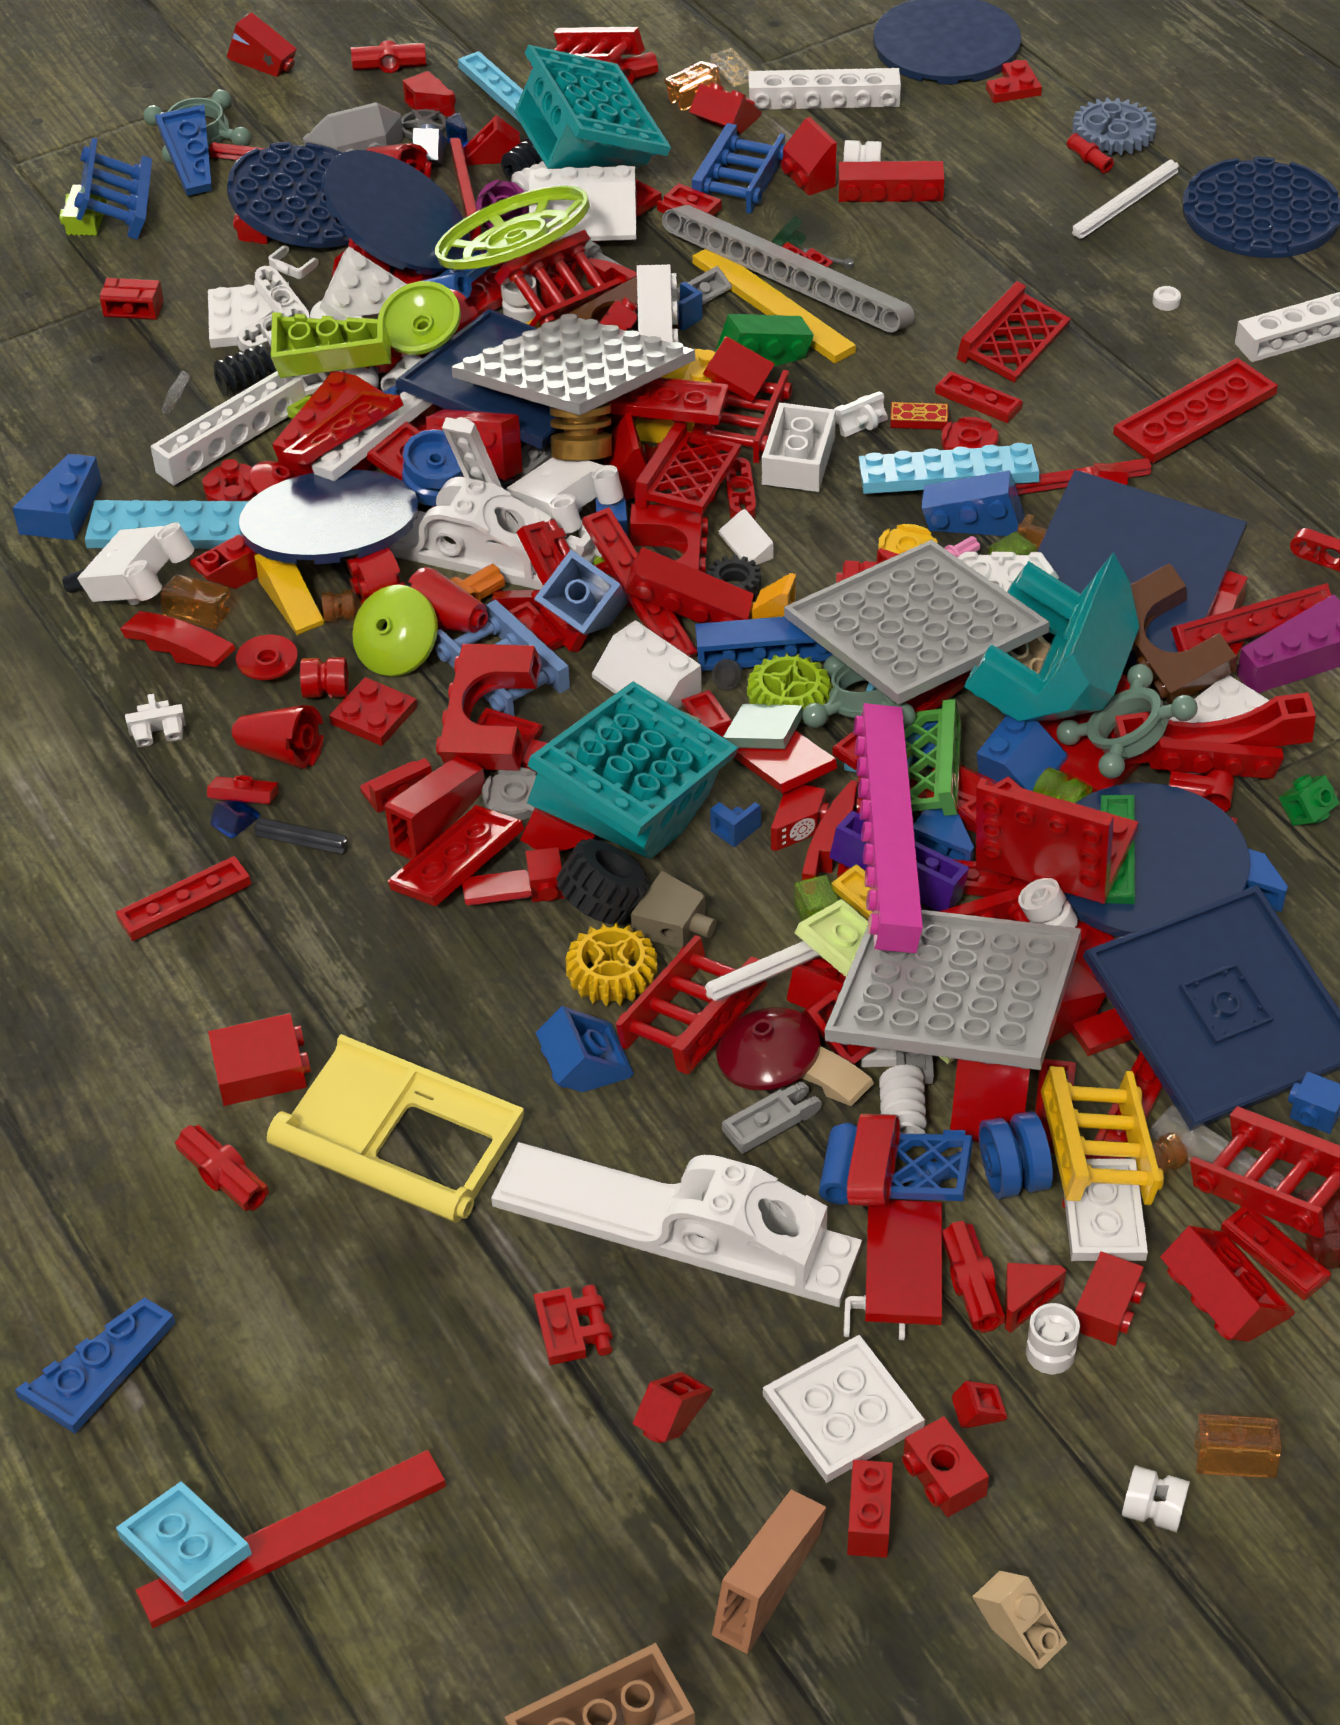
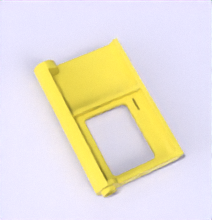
[267,1034,524,1223]

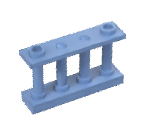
[435,600,570,716]

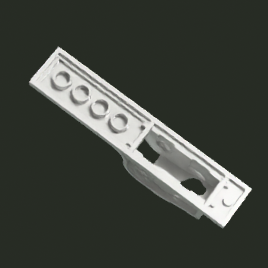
[387,477,552,590]
[491,1142,862,1307]

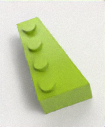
[271,312,391,378]

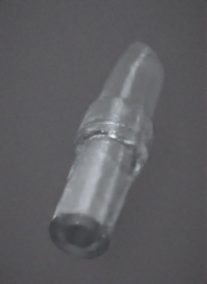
[162,371,190,413]

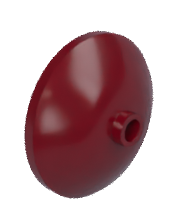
[716,1007,821,1090]

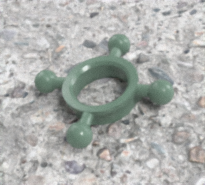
[143,90,251,163]
[802,655,915,728]
[1056,664,1198,779]

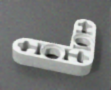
[238,266,309,352]

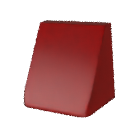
[952,1381,1008,1428]

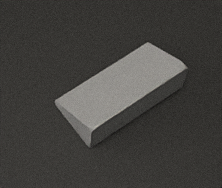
[677,266,732,305]

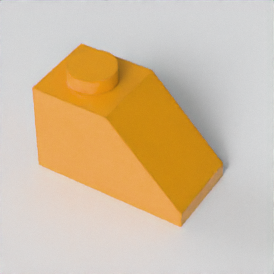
[748,573,796,619]

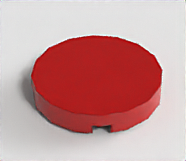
[941,417,998,450]

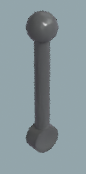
[802,248,854,269]

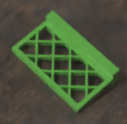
[904,699,961,816]

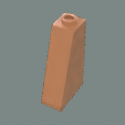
[712,1489,826,1654]

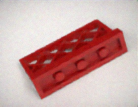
[956,281,1071,383]
[635,422,741,514]

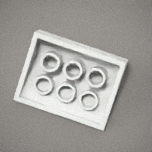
[529,165,636,242]

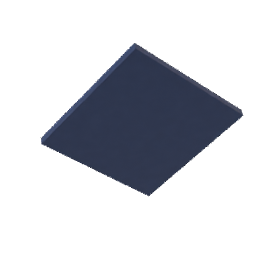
[395,309,564,449]
[1037,470,1247,667]
[1083,885,1340,1131]

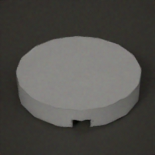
[482,767,536,820]

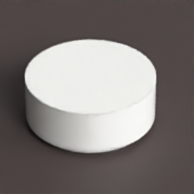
[1152,286,1181,311]

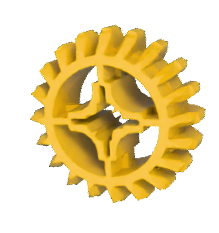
[565,922,657,1007]

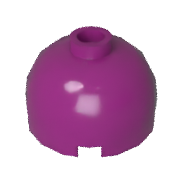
[475,180,528,230]

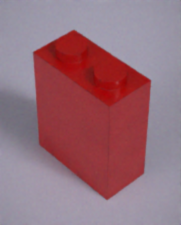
[208,1013,311,1106]

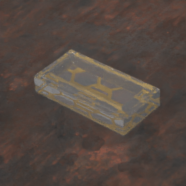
[710,48,754,86]

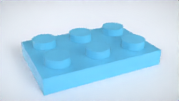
[116,1481,252,1602]

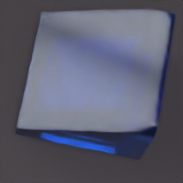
[445,113,468,148]
[210,800,260,838]

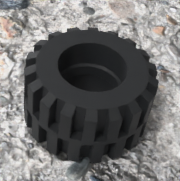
[556,839,649,925]

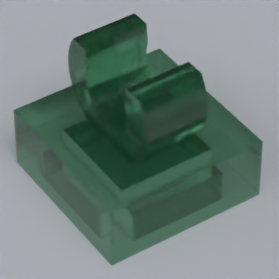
[771,215,806,248]

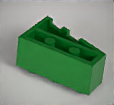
[715,314,814,366]

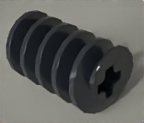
[501,137,543,181]
[214,344,276,396]

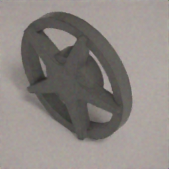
[401,109,447,139]

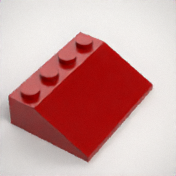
[272,371,384,475]

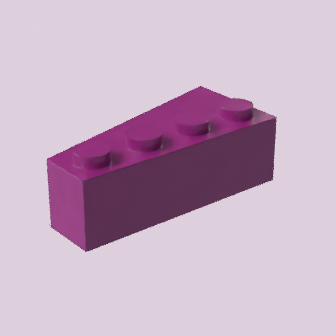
[1237,594,1340,693]

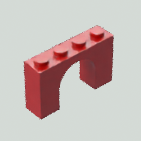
[626,504,708,607]
[436,644,542,771]

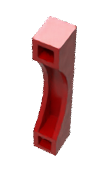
[1114,692,1316,765]

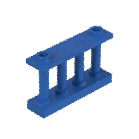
[692,123,785,213]
[74,138,152,239]

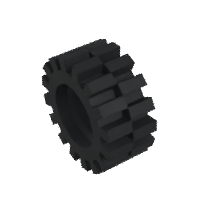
[707,555,761,602]

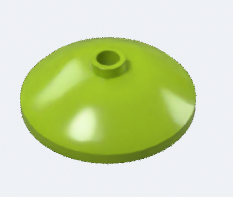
[378,281,461,355]
[352,585,438,677]

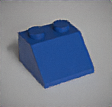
[976,715,1068,794]
[535,1006,634,1092]

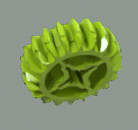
[747,652,831,725]

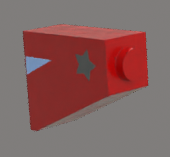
[227,12,297,77]

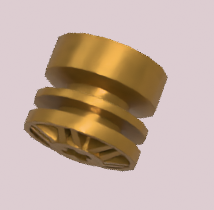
[550,402,612,460]

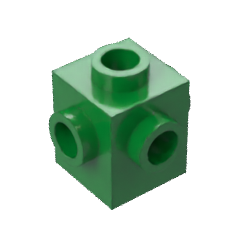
[1278,774,1340,826]

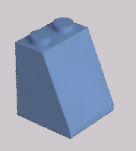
[534,550,628,635]

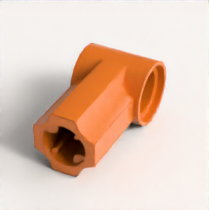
[450,563,505,602]

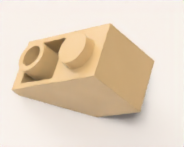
[972,1571,1068,1669]

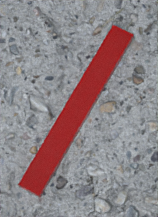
[136,1450,446,1629]

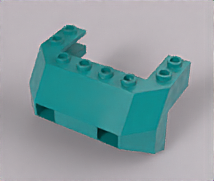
[964,552,1139,721]

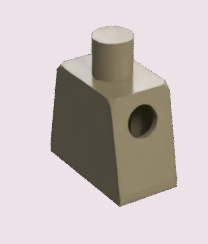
[631,871,717,948]

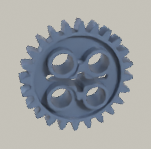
[1072,98,1156,155]

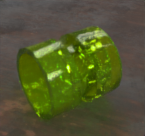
[1033,767,1092,804]

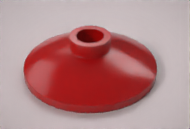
[249,461,301,494]
[236,634,298,680]

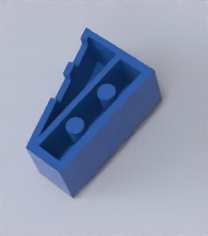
[12,454,102,540]
[922,470,1025,538]

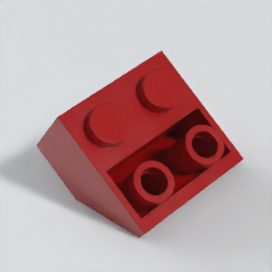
[689,83,762,134]

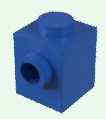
[1288,1071,1340,1134]

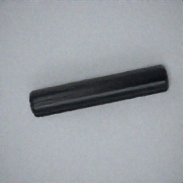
[254,817,348,854]

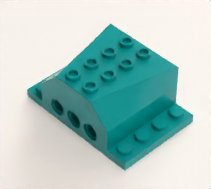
[514,45,671,169]
[527,681,739,859]

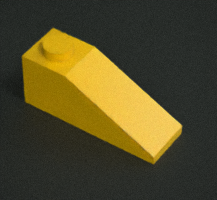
[255,554,324,635]

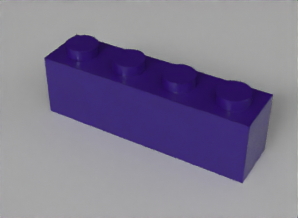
[829,811,969,911]

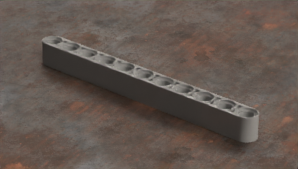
[662,205,915,333]

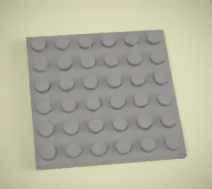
[452,314,695,415]
[784,540,1049,705]
[825,910,1081,1070]

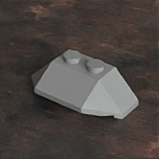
[303,102,403,153]

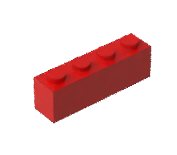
[838,161,944,202]
[624,547,754,623]

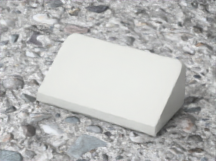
[719,509,773,565]

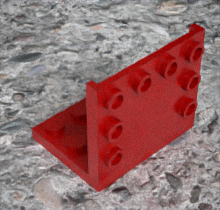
[976,778,1139,904]

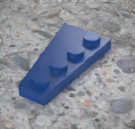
[155,104,212,196]
[15,1297,176,1434]

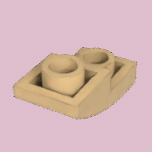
[801,1046,874,1106]

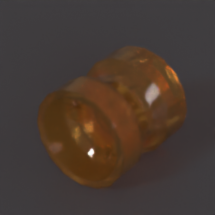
[322,589,355,622]
[1152,1132,1188,1176]

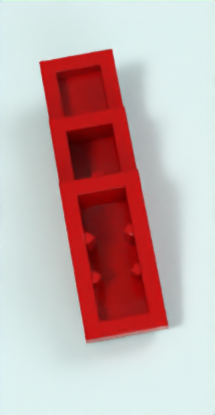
[120,611,236,667]
[802,780,857,897]

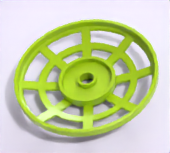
[435,185,590,270]

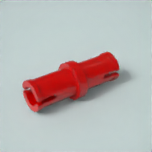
[1066,133,1114,174]

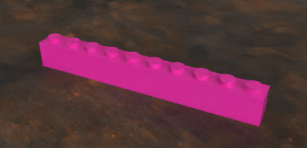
[853,703,923,953]

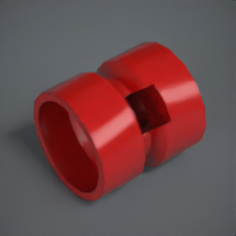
[300,657,349,698]

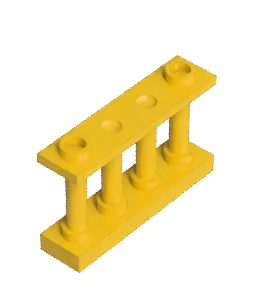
[1041,1066,1164,1205]

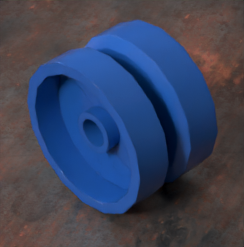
[402,429,464,506]
[979,1111,1053,1200]

